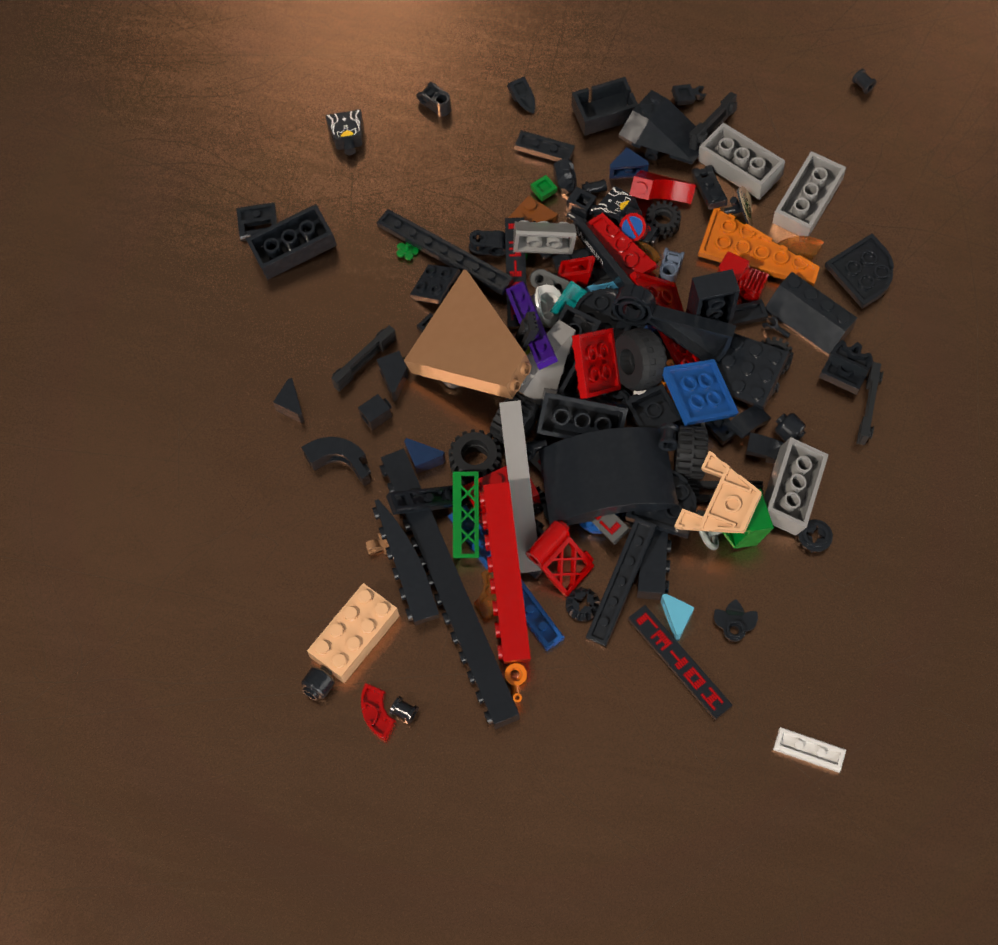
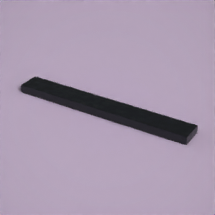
[376,209,514,296]

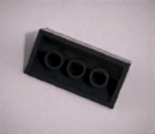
[765,272,857,357]

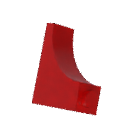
[629,170,697,204]

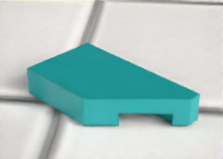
[550,281,587,314]

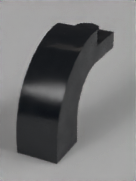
[301,437,371,487]

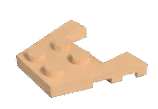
[674,451,762,534]

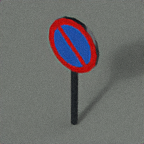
[619,213,647,243]

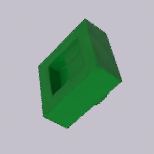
[531,175,558,201]

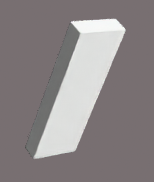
[773,727,846,773]

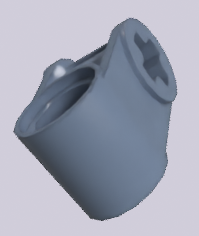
[659,247,685,282]

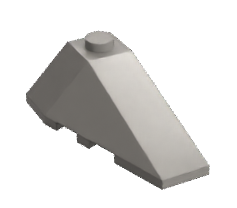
[518,320,576,405]

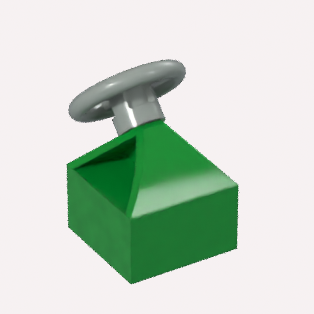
[696,489,774,550]

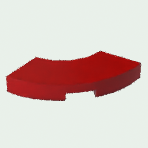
[361,682,396,742]

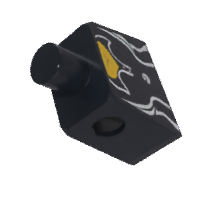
[326,109,363,155]
[592,186,642,228]

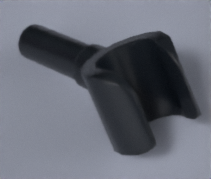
[762,317,790,338]

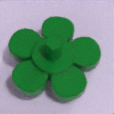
[396,242,419,260]

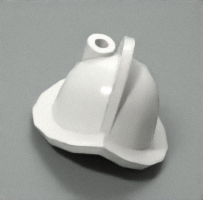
[531,284,561,328]

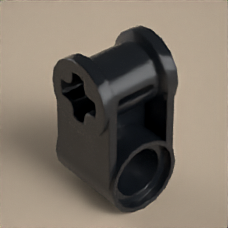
[416,82,451,116]
[468,230,506,257]

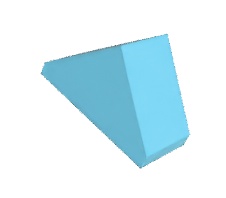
[660,594,694,641]

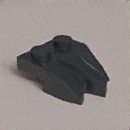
[819,340,874,395]

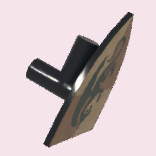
[724,187,753,227]

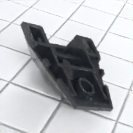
[618,90,699,164]

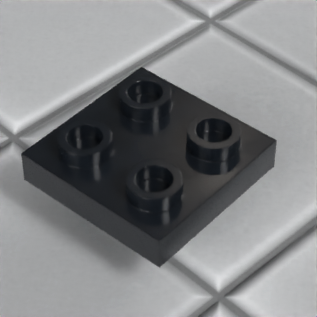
[410,264,461,304]

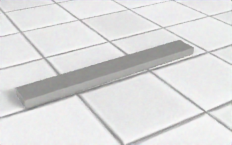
[499,400,541,573]

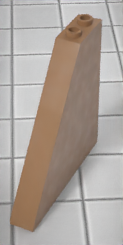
[404,270,532,399]

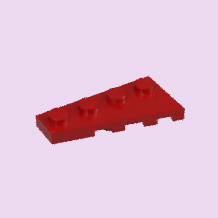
[586,213,659,279]

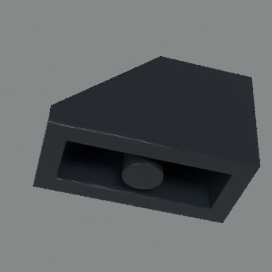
[377,351,408,402]

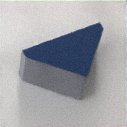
[609,147,649,179]
[404,438,446,474]

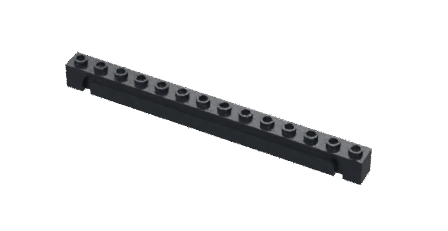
[379,448,520,730]

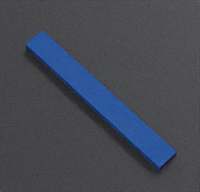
[448,504,565,651]

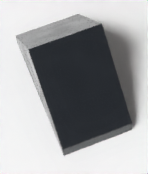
[273,378,305,423]

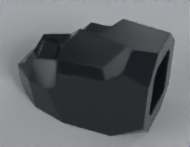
[553,158,577,194]

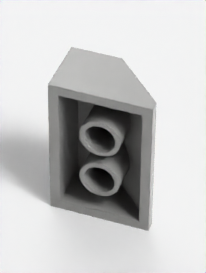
[513,220,576,254]

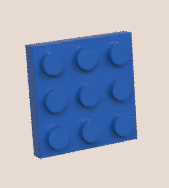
[662,359,739,426]

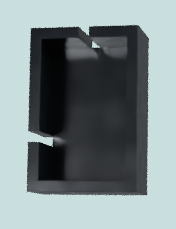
[571,77,638,136]

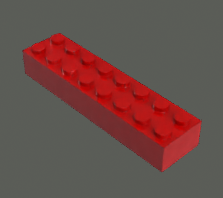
[479,482,531,665]

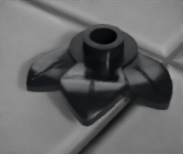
[714,599,758,642]

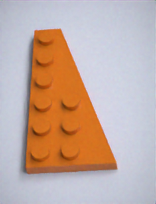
[698,207,820,287]

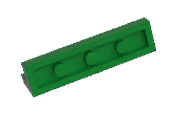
[453,472,479,558]

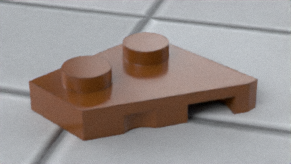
[508,195,558,222]

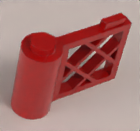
[526,521,594,597]

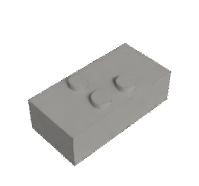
[698,123,785,200]
[772,151,846,239]
[764,437,829,535]

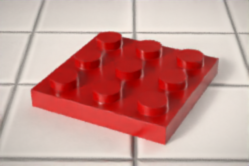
[572,328,621,399]

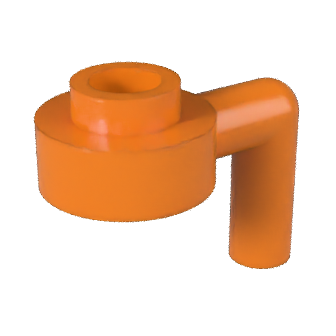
[504,663,527,702]

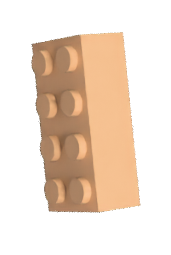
[307,583,399,683]

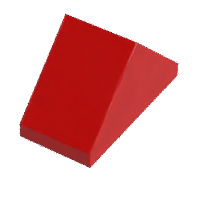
[557,256,595,288]

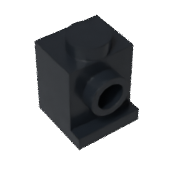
[566,187,597,219]

